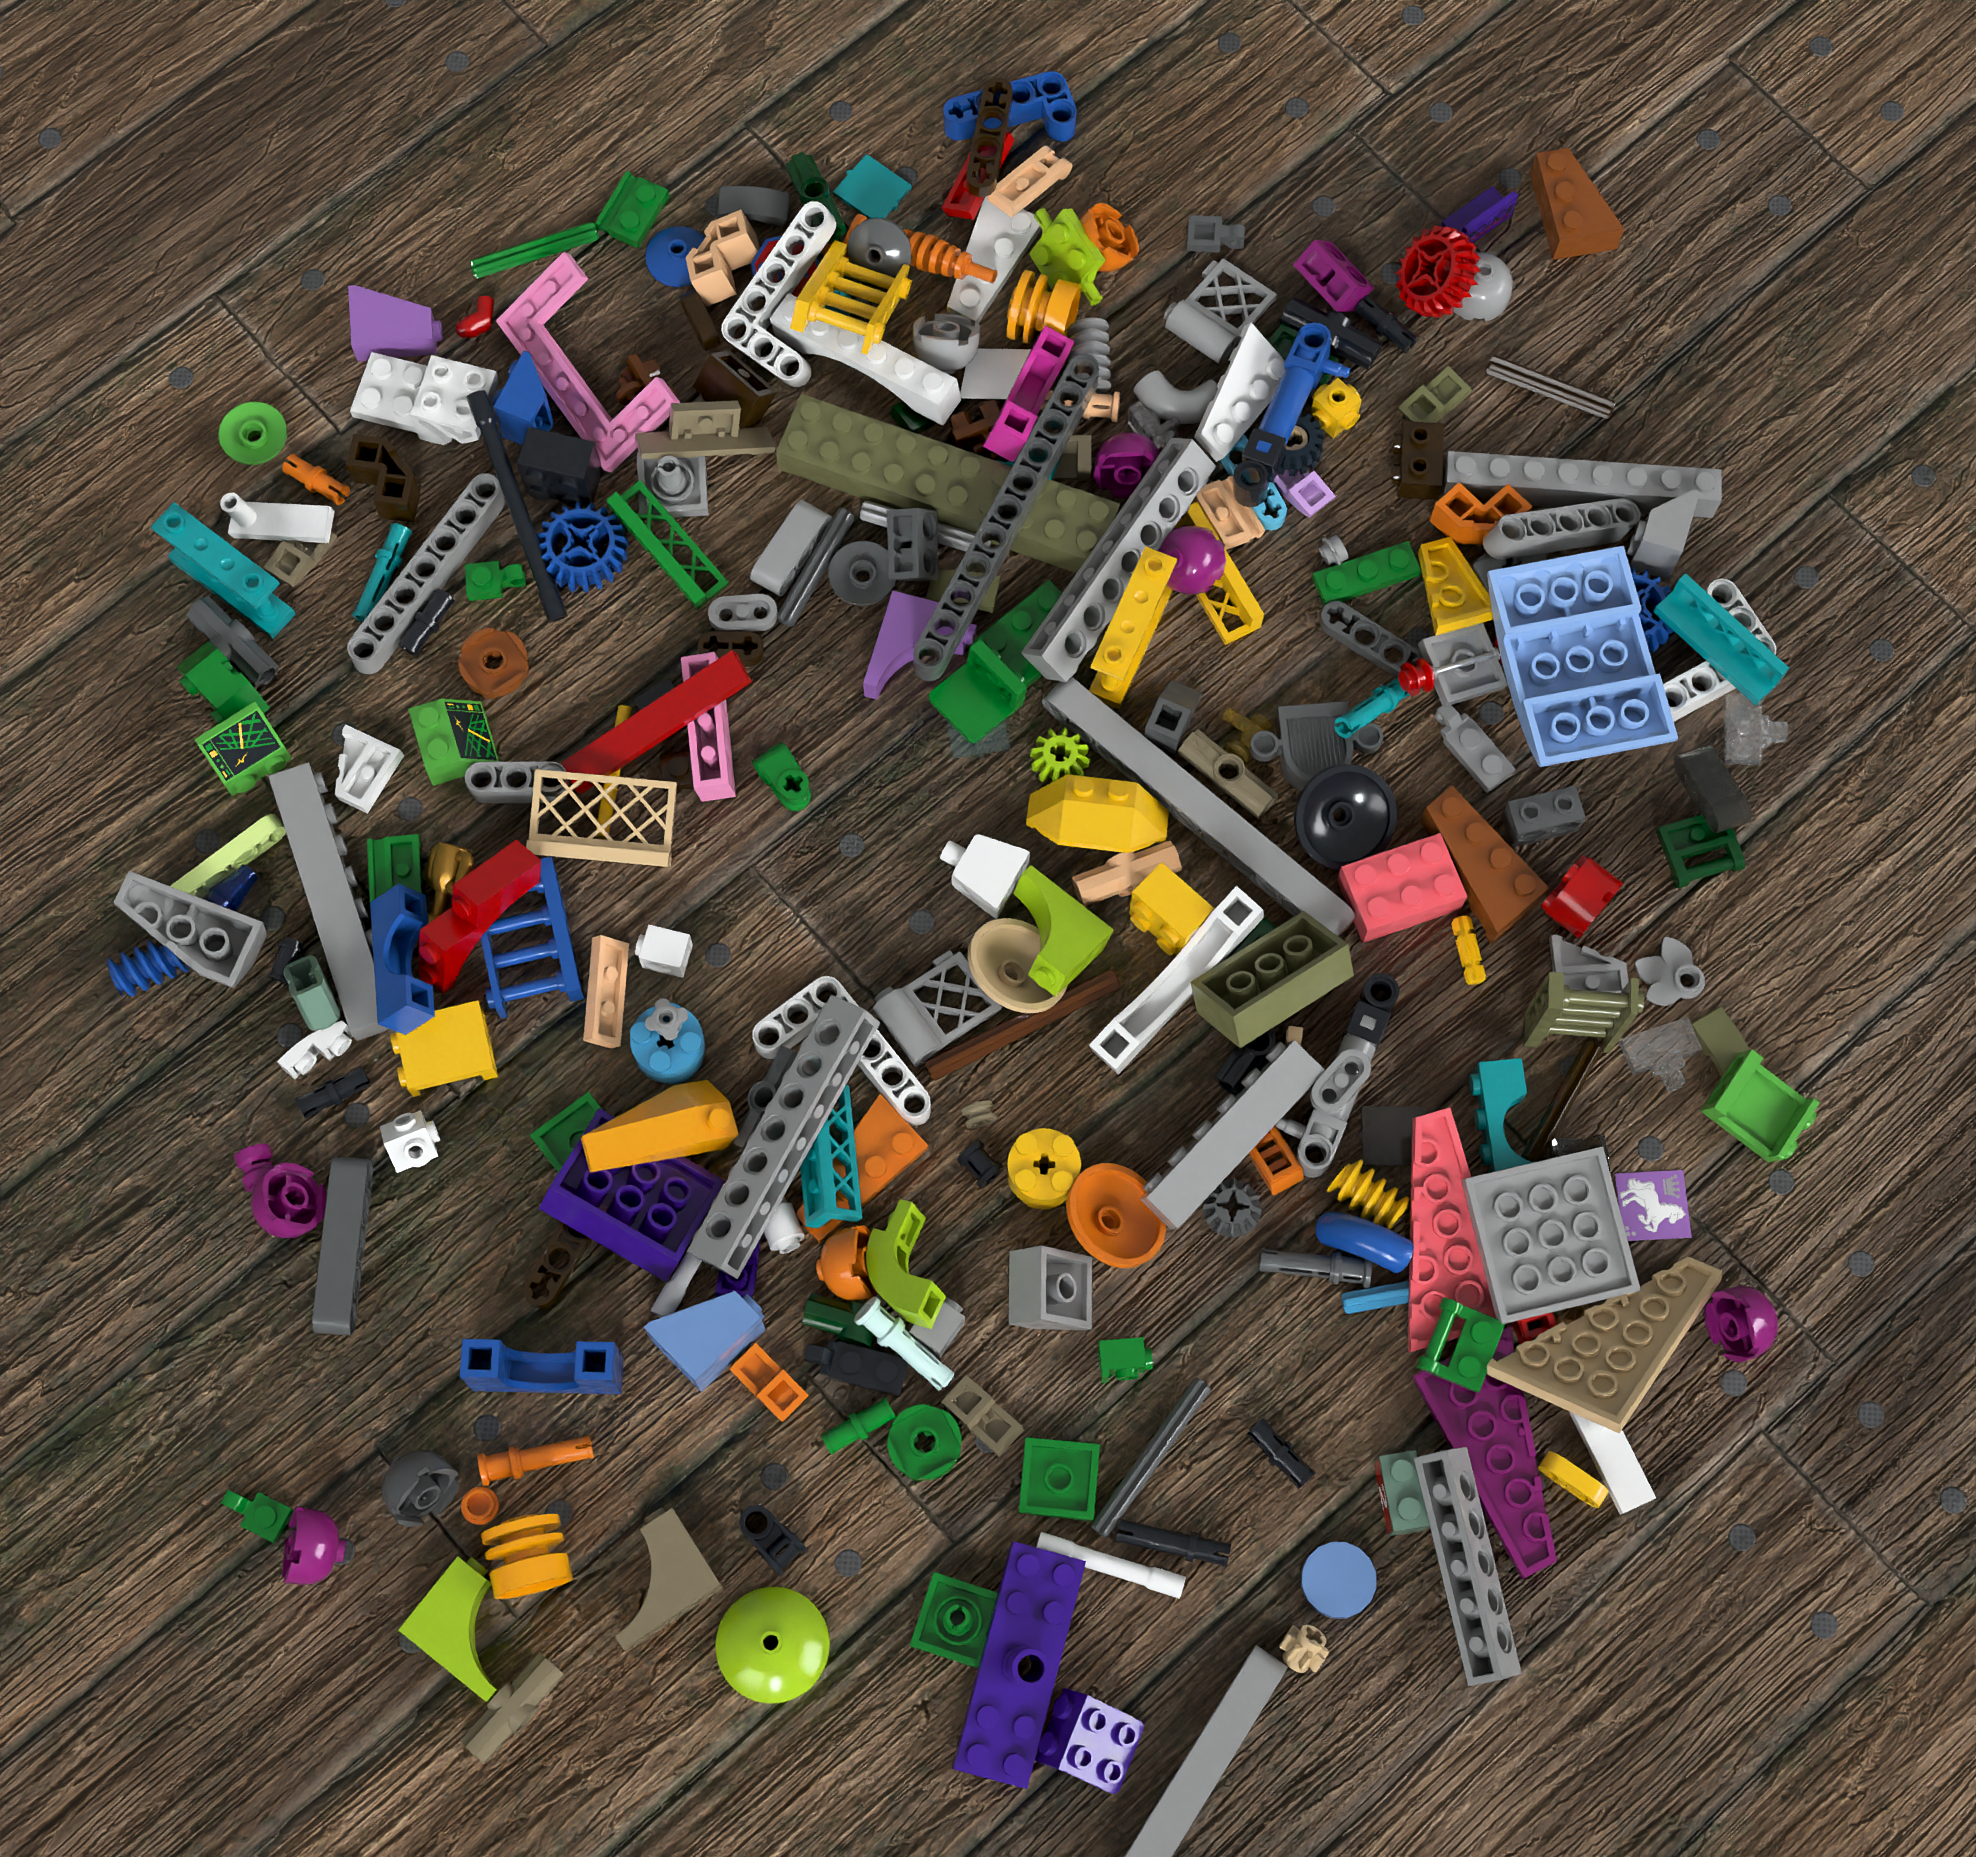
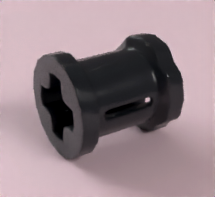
[957,1140,1005,1189]

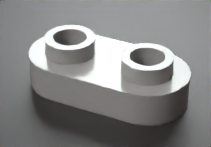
[708,594,778,632]
[1310,1049,1371,1115]

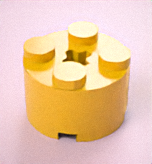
[1007,1128,1081,1209]

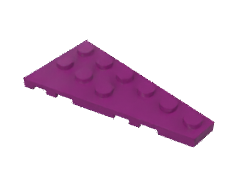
[1412,1326,1557,1579]

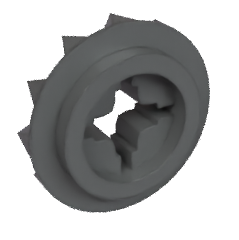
[1203,1178,1262,1237]

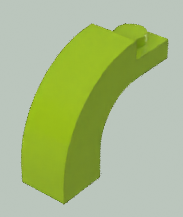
[866,1199,946,1329]

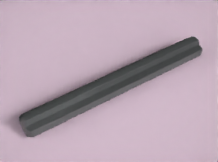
[1092,1378,1211,1538]

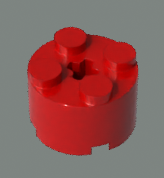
[1540,855,1624,939]

